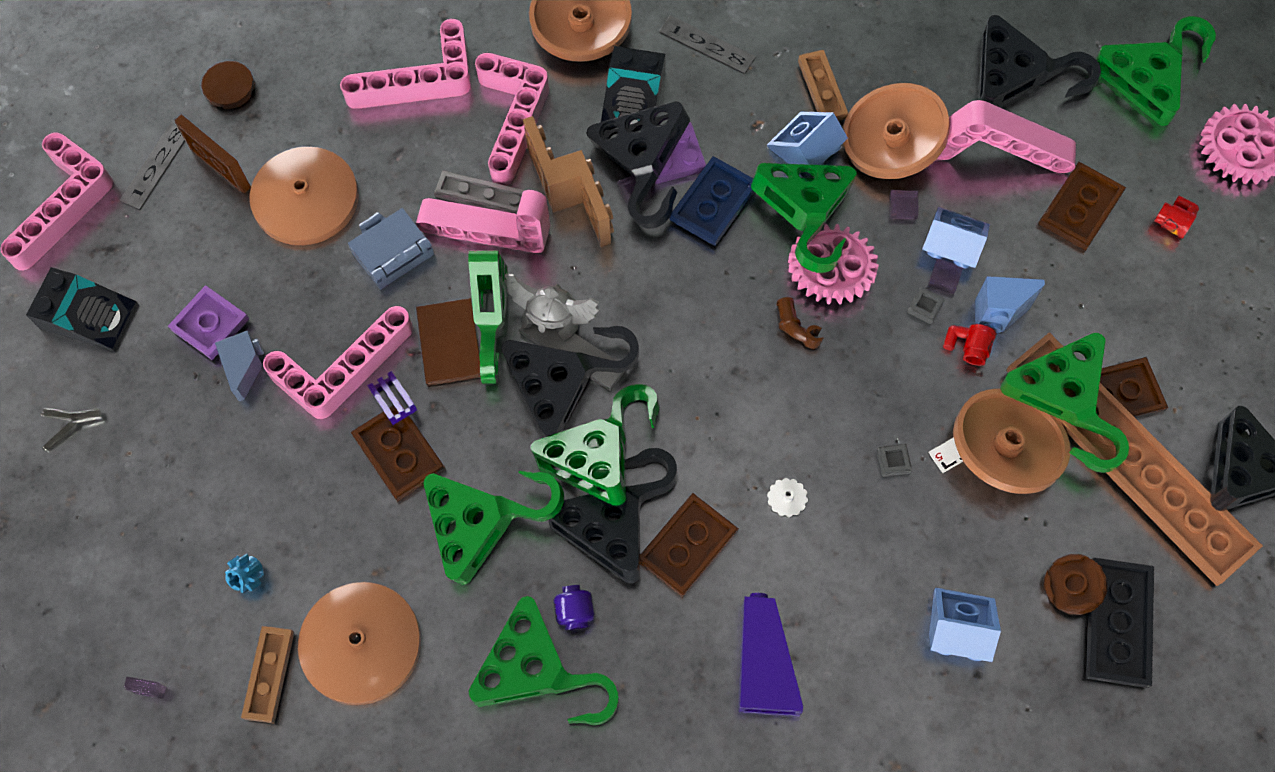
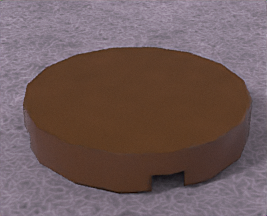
[201,61,255,109]
[1044,554,1107,615]

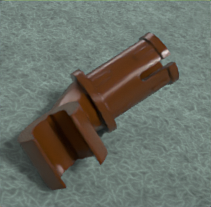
[776,297,824,349]

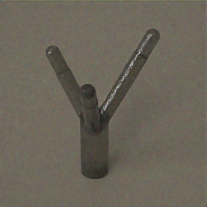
[41,408,102,451]

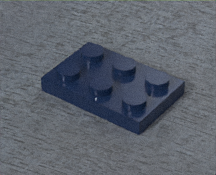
[670,156,754,246]

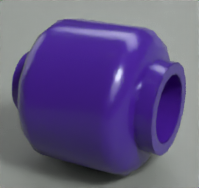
[553,585,595,630]

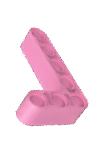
[340,19,471,109]
[475,53,549,186]
[937,100,1076,173]
[0,133,113,270]
[415,190,550,253]
[263,306,413,419]

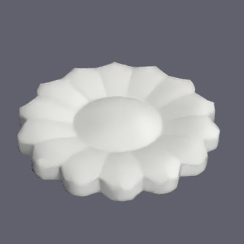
[767,478,808,517]

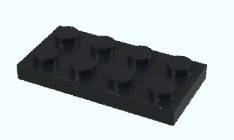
[1086,557,1154,688]

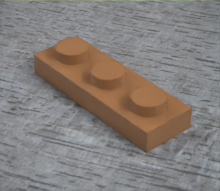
[798,49,848,121]
[241,626,294,723]

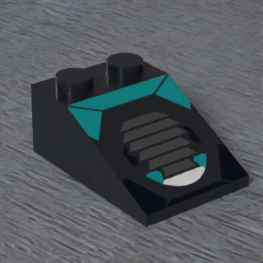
[601,46,666,132]
[26,267,138,351]

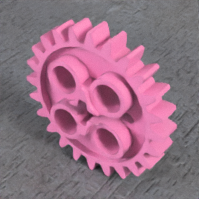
[1199,104,1275,185]
[788,224,879,304]

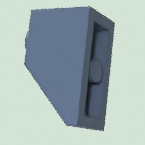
[215,331,264,401]

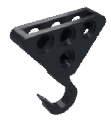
[979,15,1101,107]
[586,101,690,229]
[502,326,639,437]
[1210,406,1275,511]
[548,448,677,583]

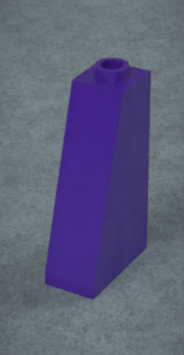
[738,593,803,716]

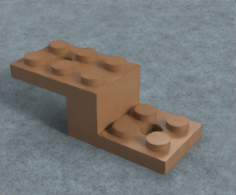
[523,116,614,247]

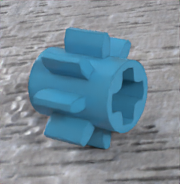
[225,554,264,593]

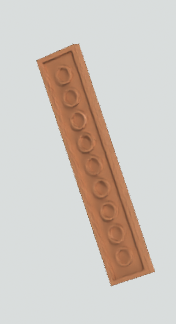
[1006,332,1263,586]

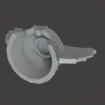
[504,273,599,341]

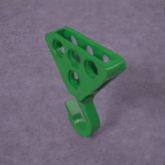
[1096,16,1216,126]
[751,163,857,273]
[468,250,508,384]
[1000,333,1129,472]
[531,384,660,506]
[424,471,564,585]
[469,596,619,725]

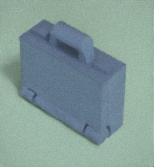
[348,208,434,290]

